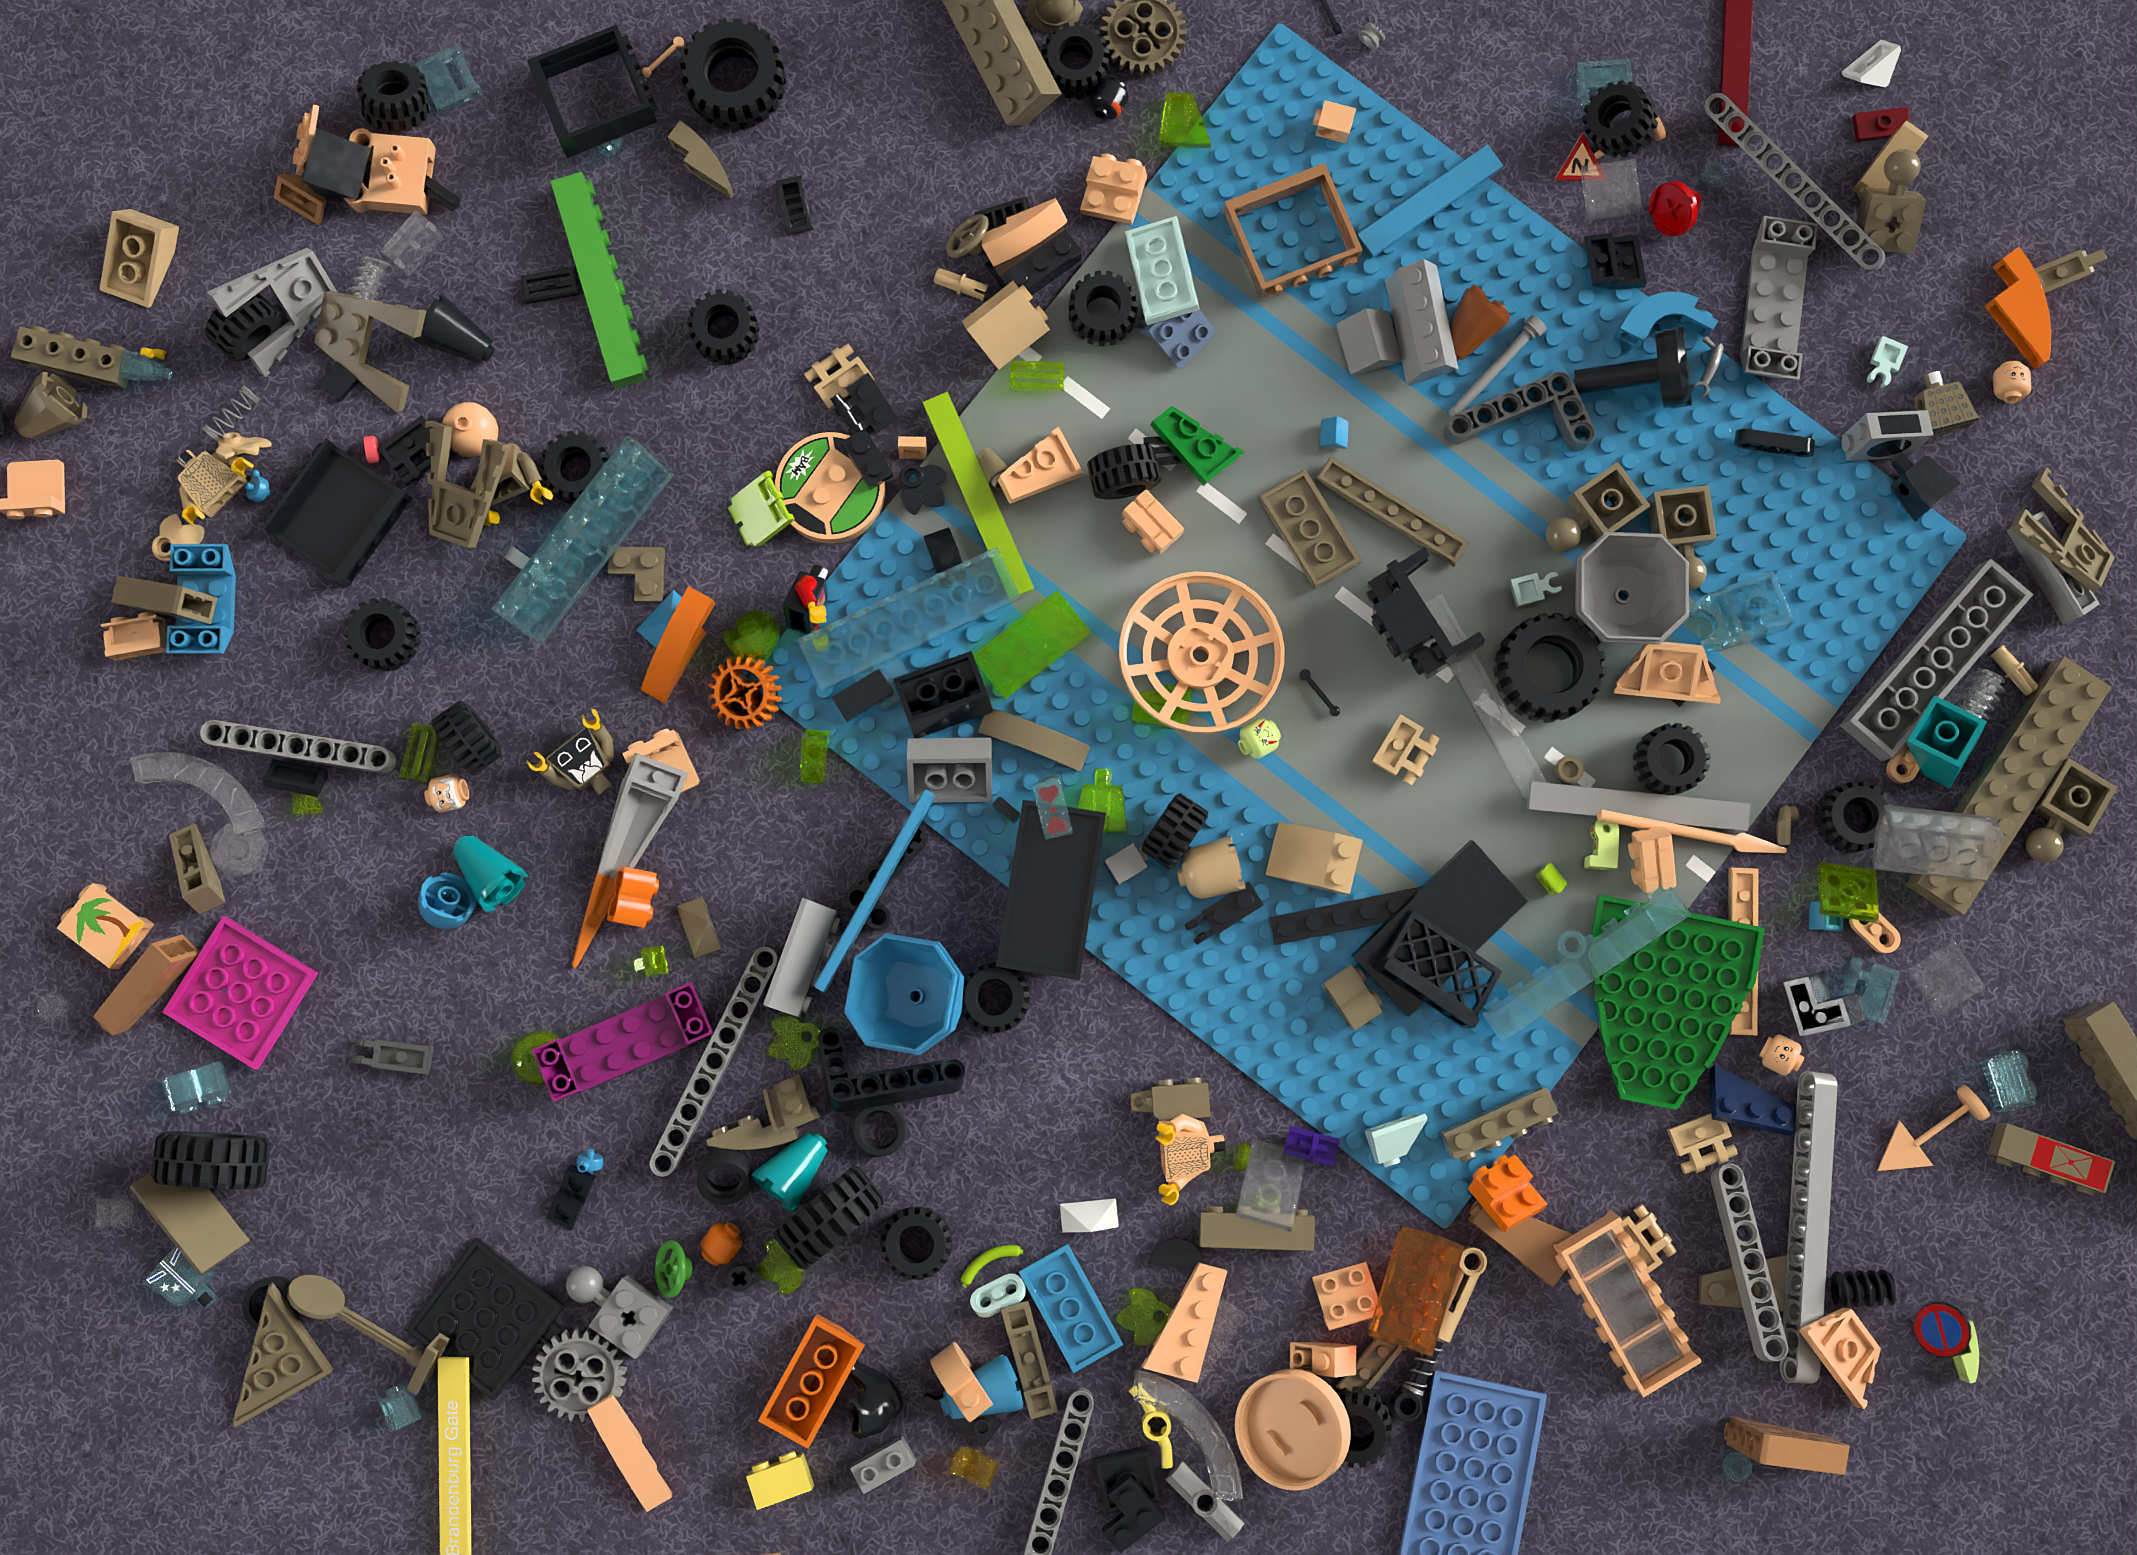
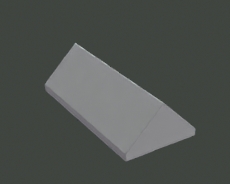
[2007,511,2100,624]

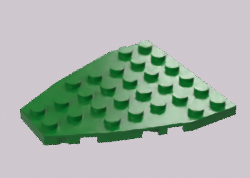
[1588,894,1765,1110]

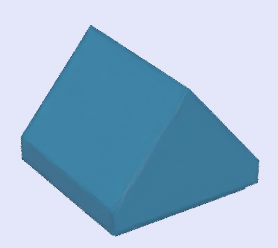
[1320,416,1349,449]

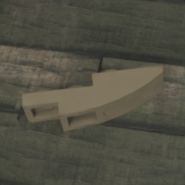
[706,1106,822,1150]

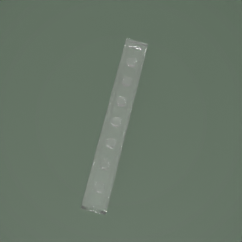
[1424,593,1547,800]

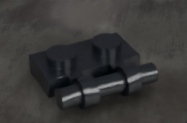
[830,373,899,436]
[378,415,451,486]

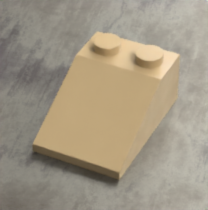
[100,209,179,308]
[1265,822,1363,896]

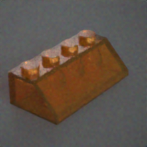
[1368,1225,1464,1357]

